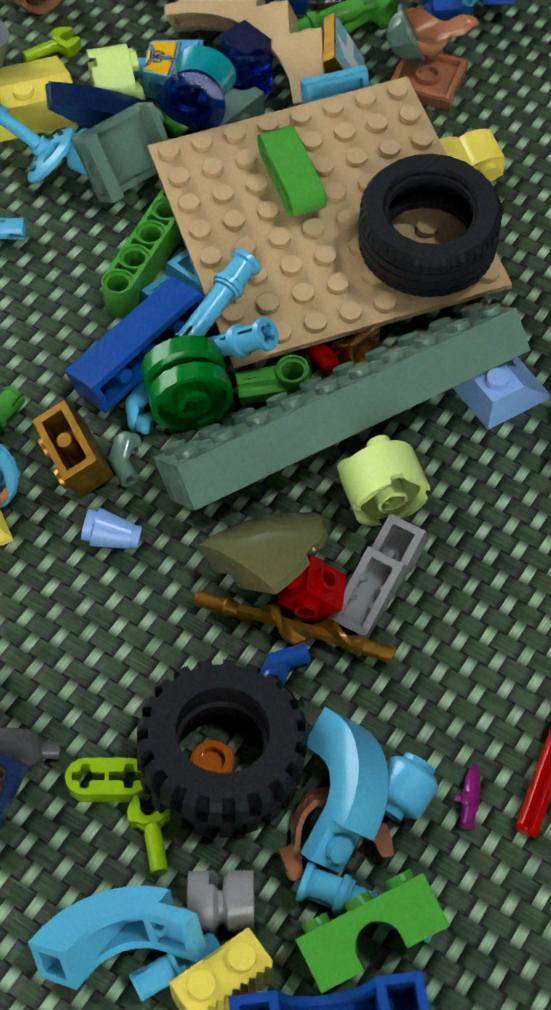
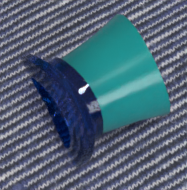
[158,45,236,130]

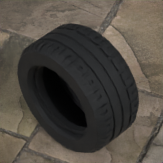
[358,154,502,297]

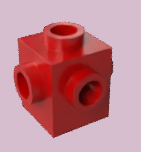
[278,554,346,623]

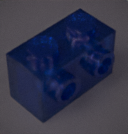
[220,20,272,96]

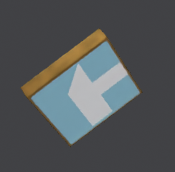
[323,13,365,73]

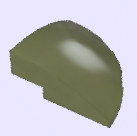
[198,512,328,595]

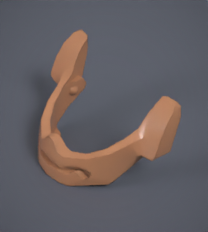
[279,787,394,881]

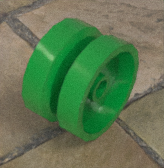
[140,335,234,430]

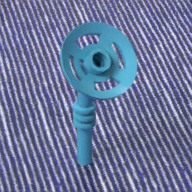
[0,104,75,184]

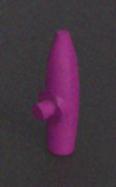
[453,764,481,830]

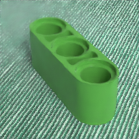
[257,125,327,218]

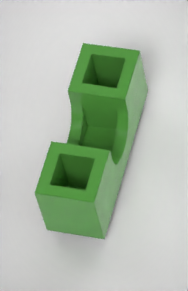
[295,869,450,993]

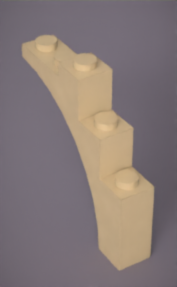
[164,0,330,106]

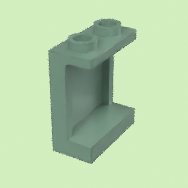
[70,102,170,203]

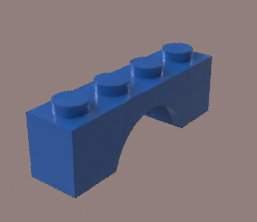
[228,970,430,1010]

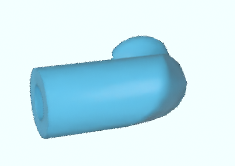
[125,382,154,434]

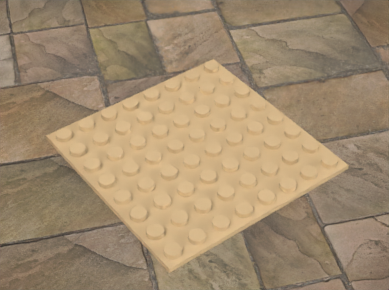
[148,76,512,369]

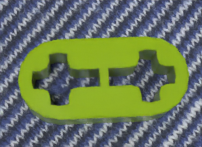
[65,757,146,802]

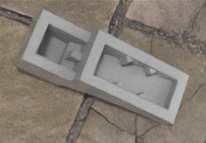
[330,513,430,639]

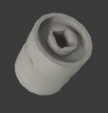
[187,870,254,932]

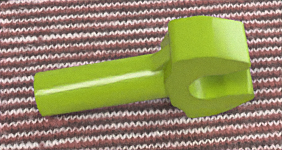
[21,27,81,62]
[127,795,170,877]

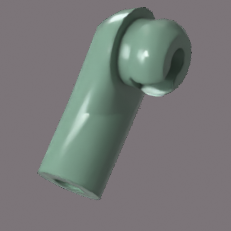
[108,431,142,487]

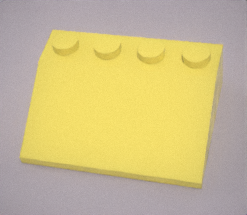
[0,55,78,142]

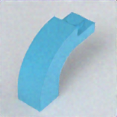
[300,707,389,874]
[28,886,207,990]

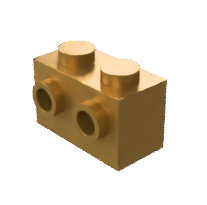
[32,400,115,497]

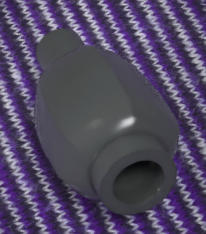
[0,727,60,769]

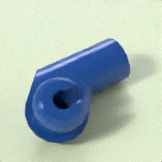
[260,643,311,689]

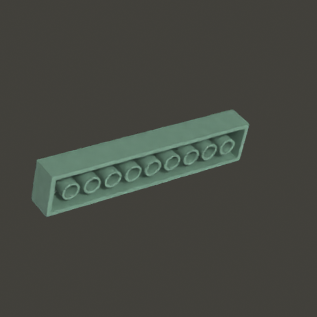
[153,303,531,511]

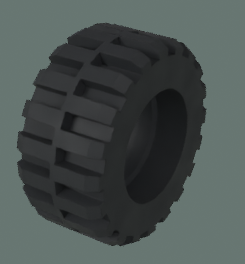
[137,659,308,838]

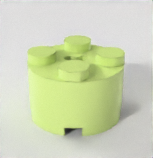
[86,43,145,100]
[337,435,430,526]

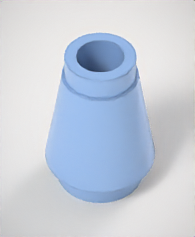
[81,508,142,550]

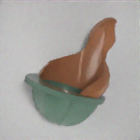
[387,4,479,61]

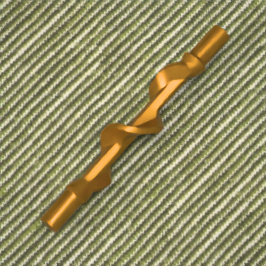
[194,590,396,663]

